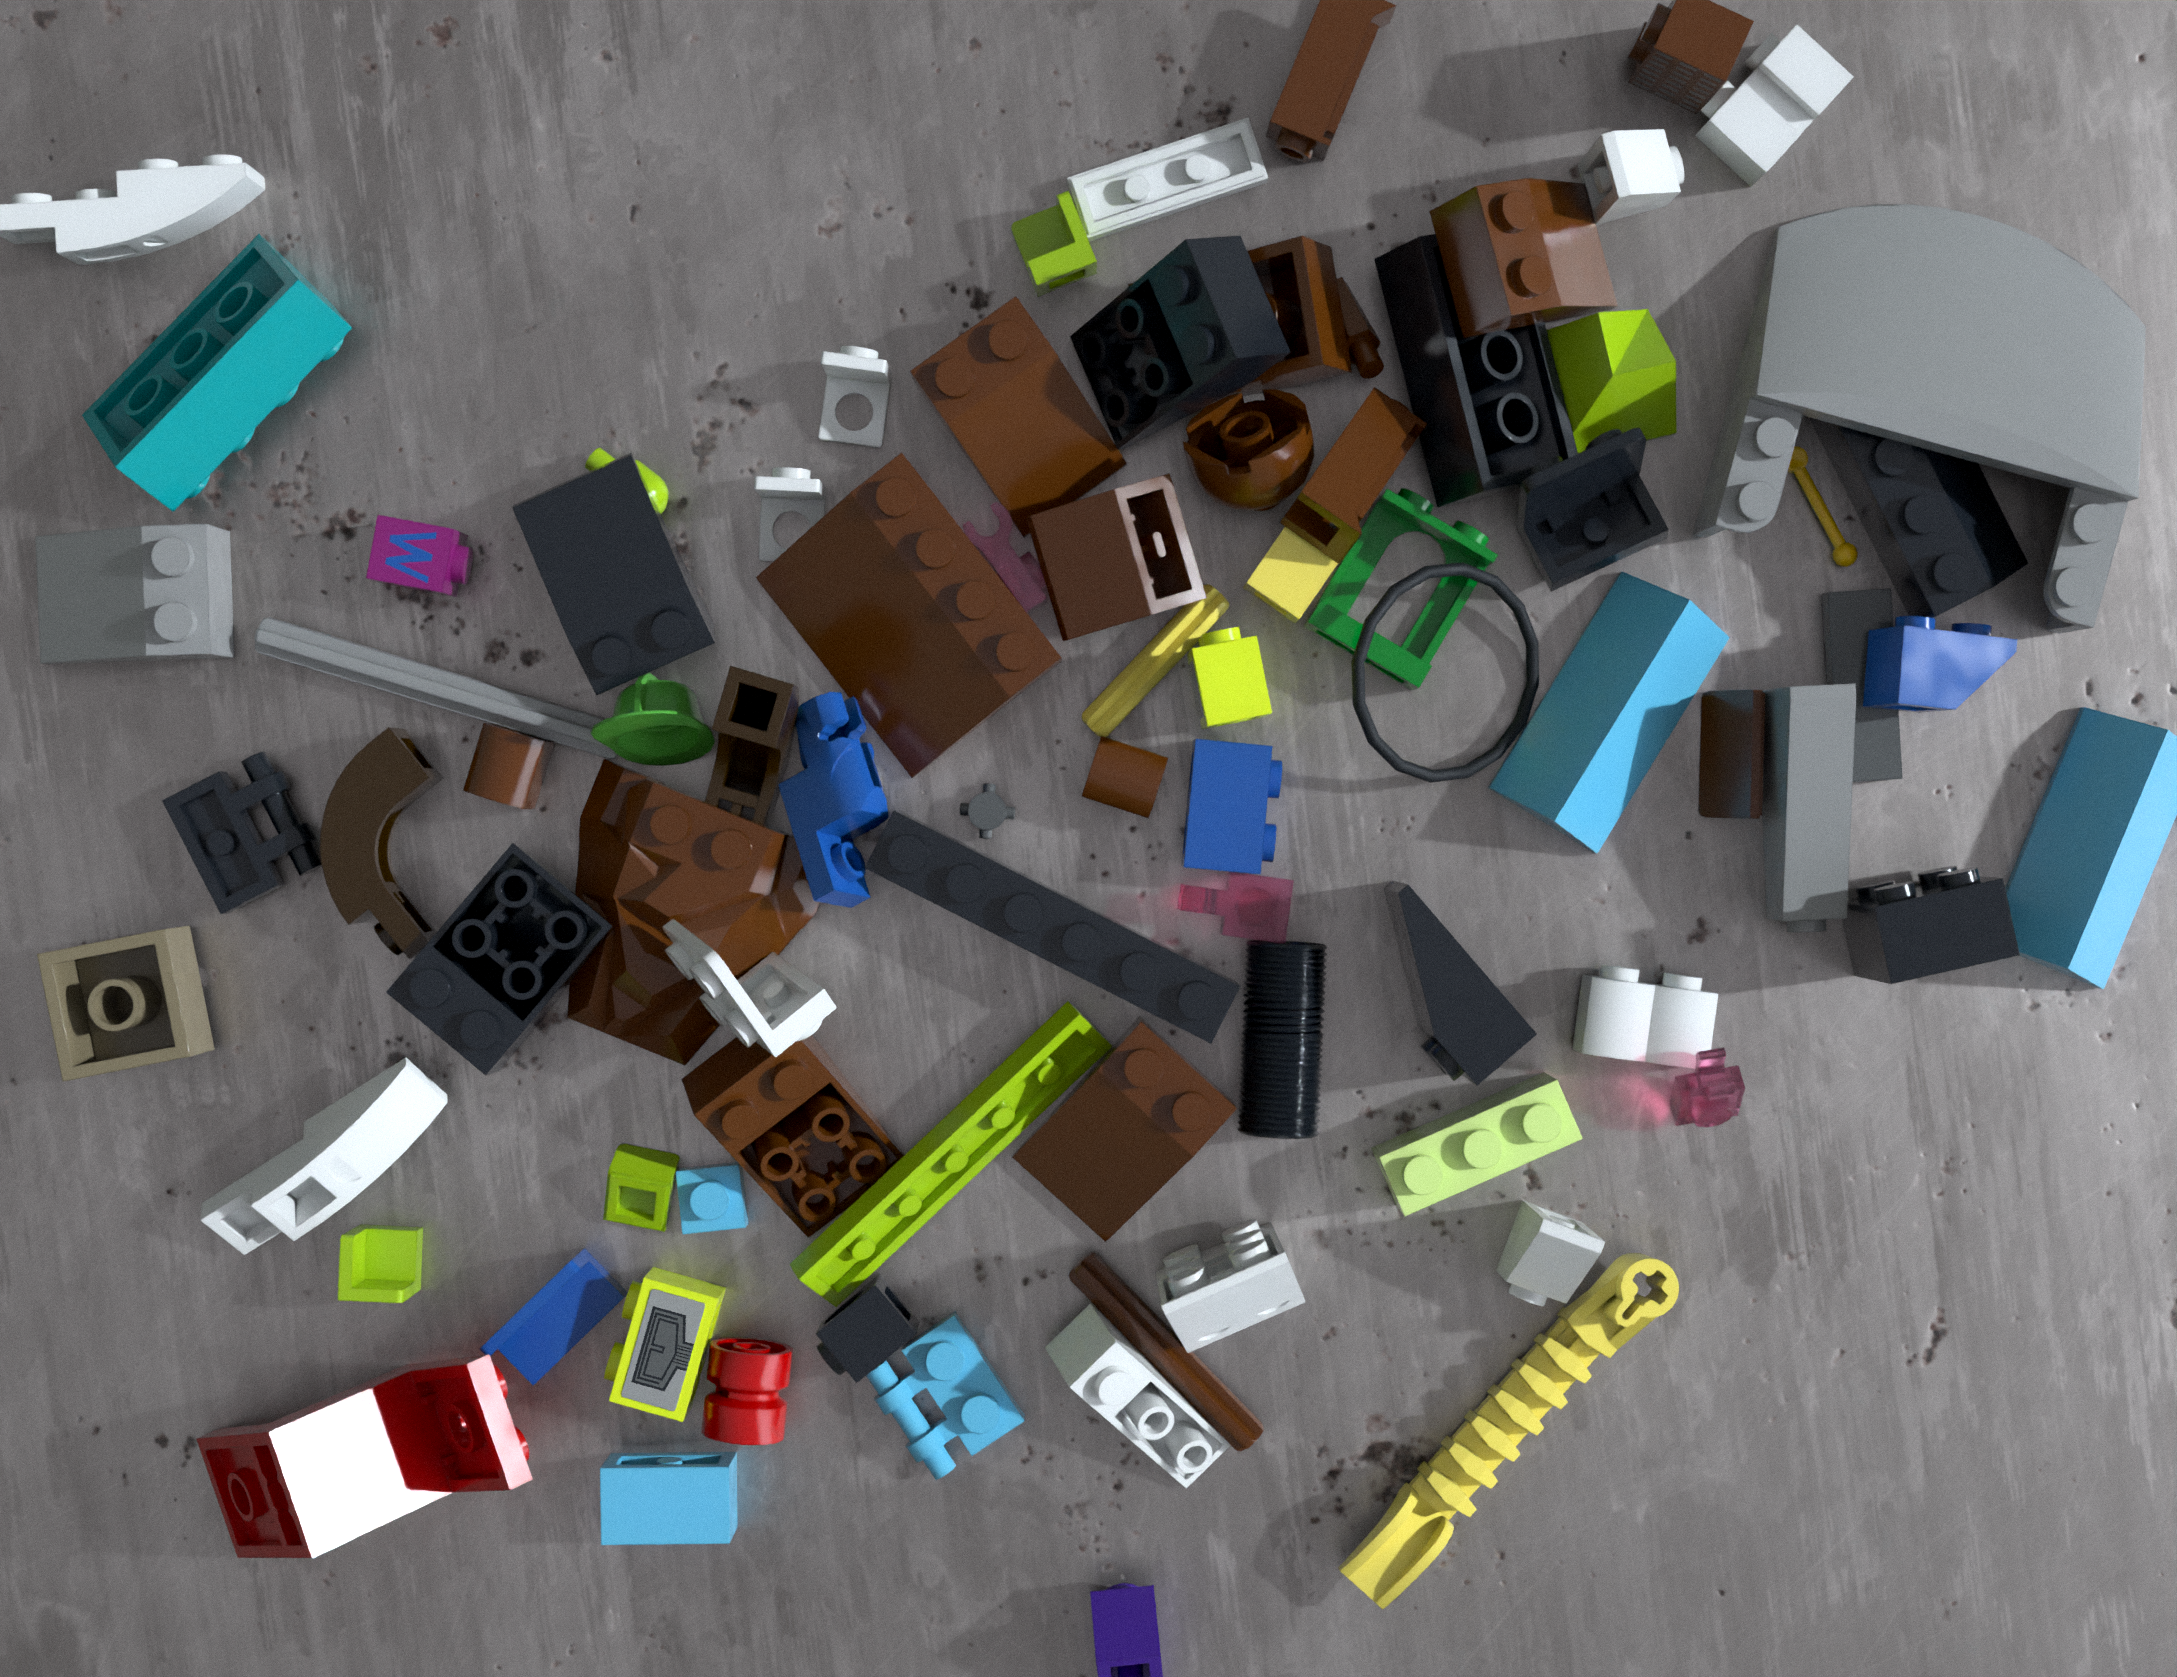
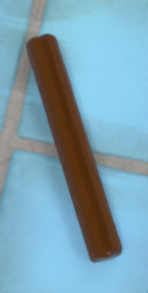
[1069,1252,1264,1452]

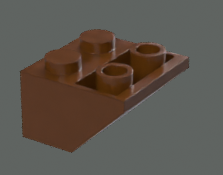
[1025,473,1207,641]

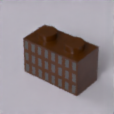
[1627,0,1754,114]

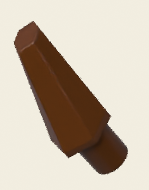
[1337,277,1384,379]

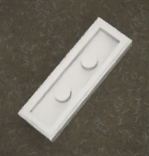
[1067,118,1268,242]

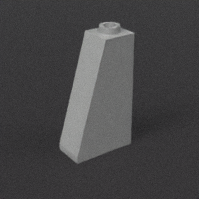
[1762,684,1856,932]

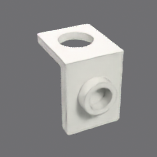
[819,346,892,448]
[754,467,826,562]

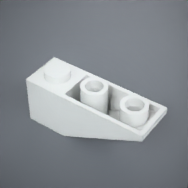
[1045,1304,1231,1488]

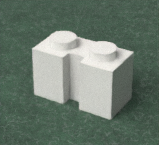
[1695,25,1854,187]

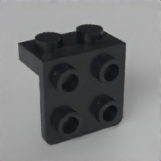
[1517,428,1669,592]

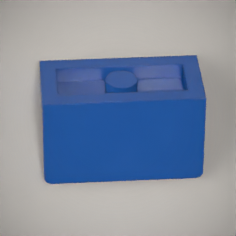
[479,1248,628,1385]

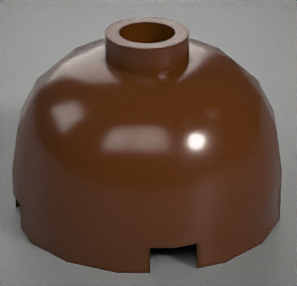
[1183,389,1315,511]

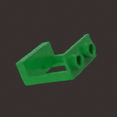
[1303,488,1498,691]

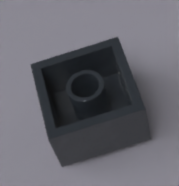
[1842,866,2020,984]

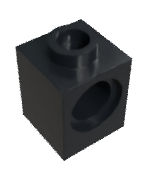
[816,1274,920,1383]

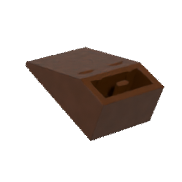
[681,1035,905,1238]

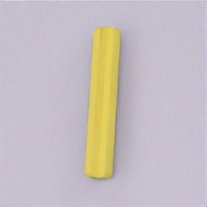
[1081,584,1229,737]

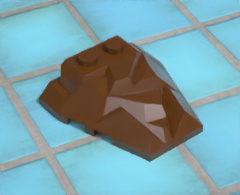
[567,759,821,1065]

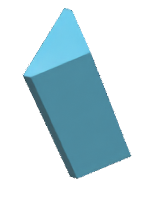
[1488,572,1730,854]
[2005,707,2177,989]

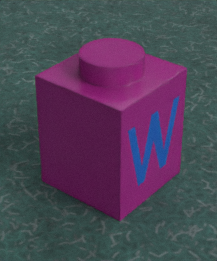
[366,515,473,597]

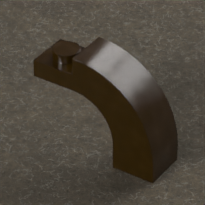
[705,666,799,827]
[320,727,444,959]

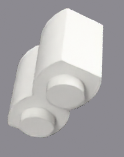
[1572,964,1718,1070]

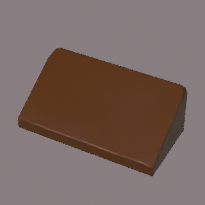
[1698,690,1765,819]

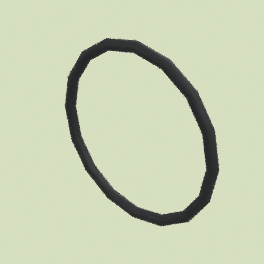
[1351,562,1539,783]

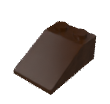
[1429,178,1618,338]
[1128,236,1352,399]
[910,296,1127,538]
[1012,1016,1237,1242]

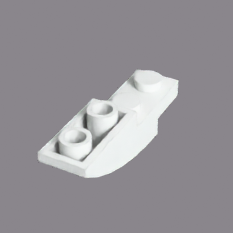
[0,155,265,265]
[200,1058,447,1255]

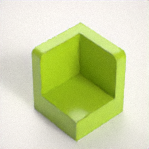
[1011,191,1097,297]
[338,1224,423,1303]

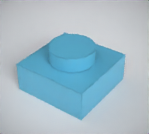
[676,1162,749,1235]

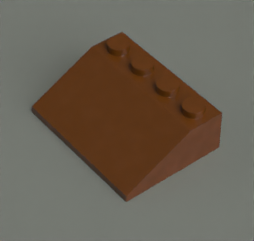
[756,452,1062,778]

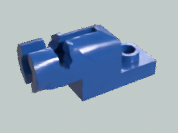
[778,692,889,908]

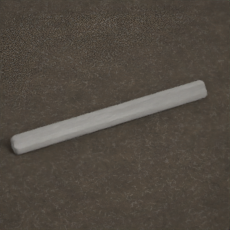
[254,617,618,759]

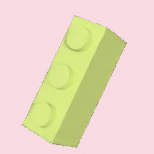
[1371,1072,1583,1216]

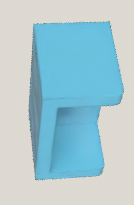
[600,1452,738,1545]

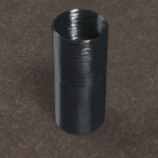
[1237,940,1327,1139]

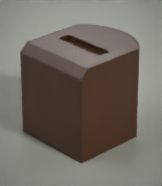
[463,723,554,809]
[1081,736,1168,818]

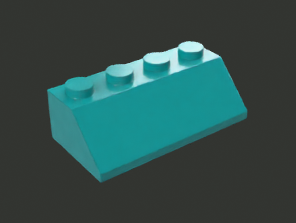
[82,234,352,512]

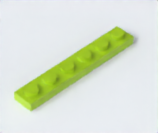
[789,1001,1112,1307]

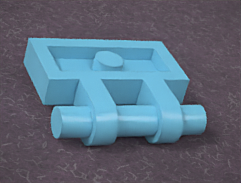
[866,1311,1025,1480]

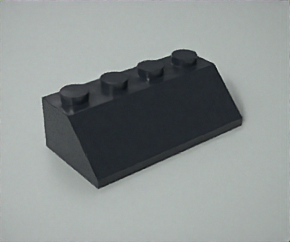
[1374,234,1578,508]
[1809,417,2028,618]

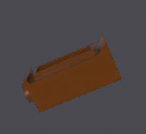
[1265,0,1397,162]
[1280,387,1427,564]

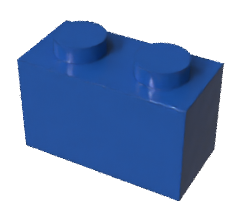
[1181,739,1282,875]

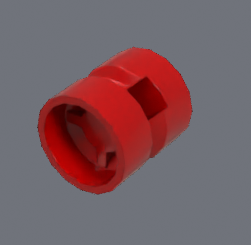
[701,1337,793,1445]

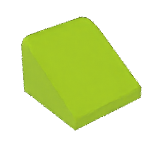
[603,1144,680,1232]

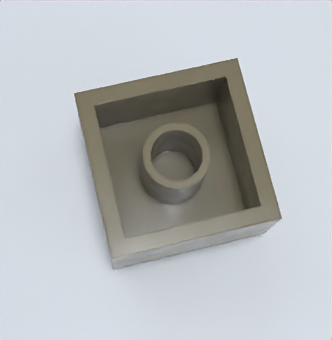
[37,925,215,1082]

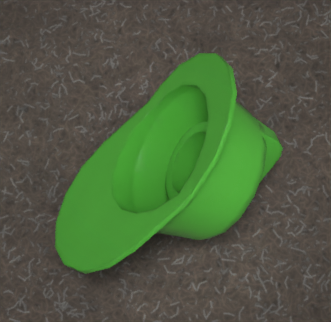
[590,673,715,766]

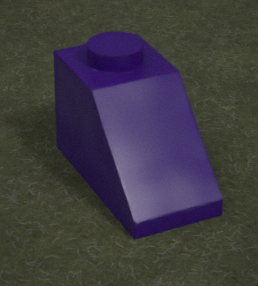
[1090,1583,1163,1677]

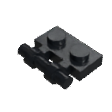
[162,751,322,914]

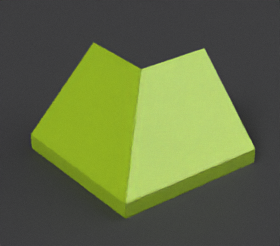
[1547,309,1677,454]

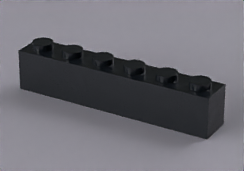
[865,810,1241,1044]

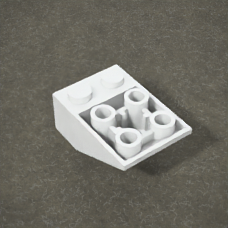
[1155,1219,1306,1353]

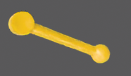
[1788,446,1858,567]

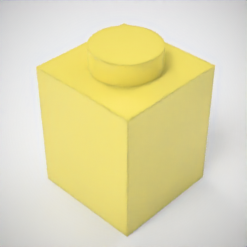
[1243,527,1338,624]

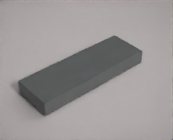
[1822,588,1903,782]

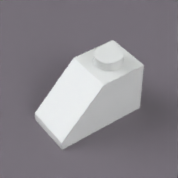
[1578,129,1685,225]
[1496,1200,1605,1306]

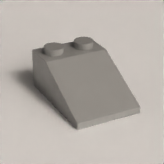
[35,524,235,664]

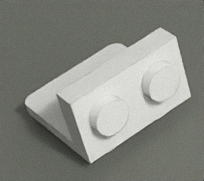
[662,919,837,1058]

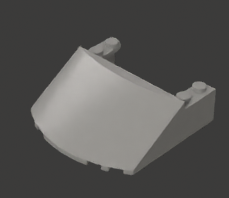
[1693,204,2146,634]

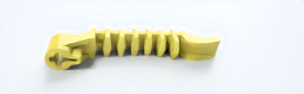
[1338,1253,1679,1610]

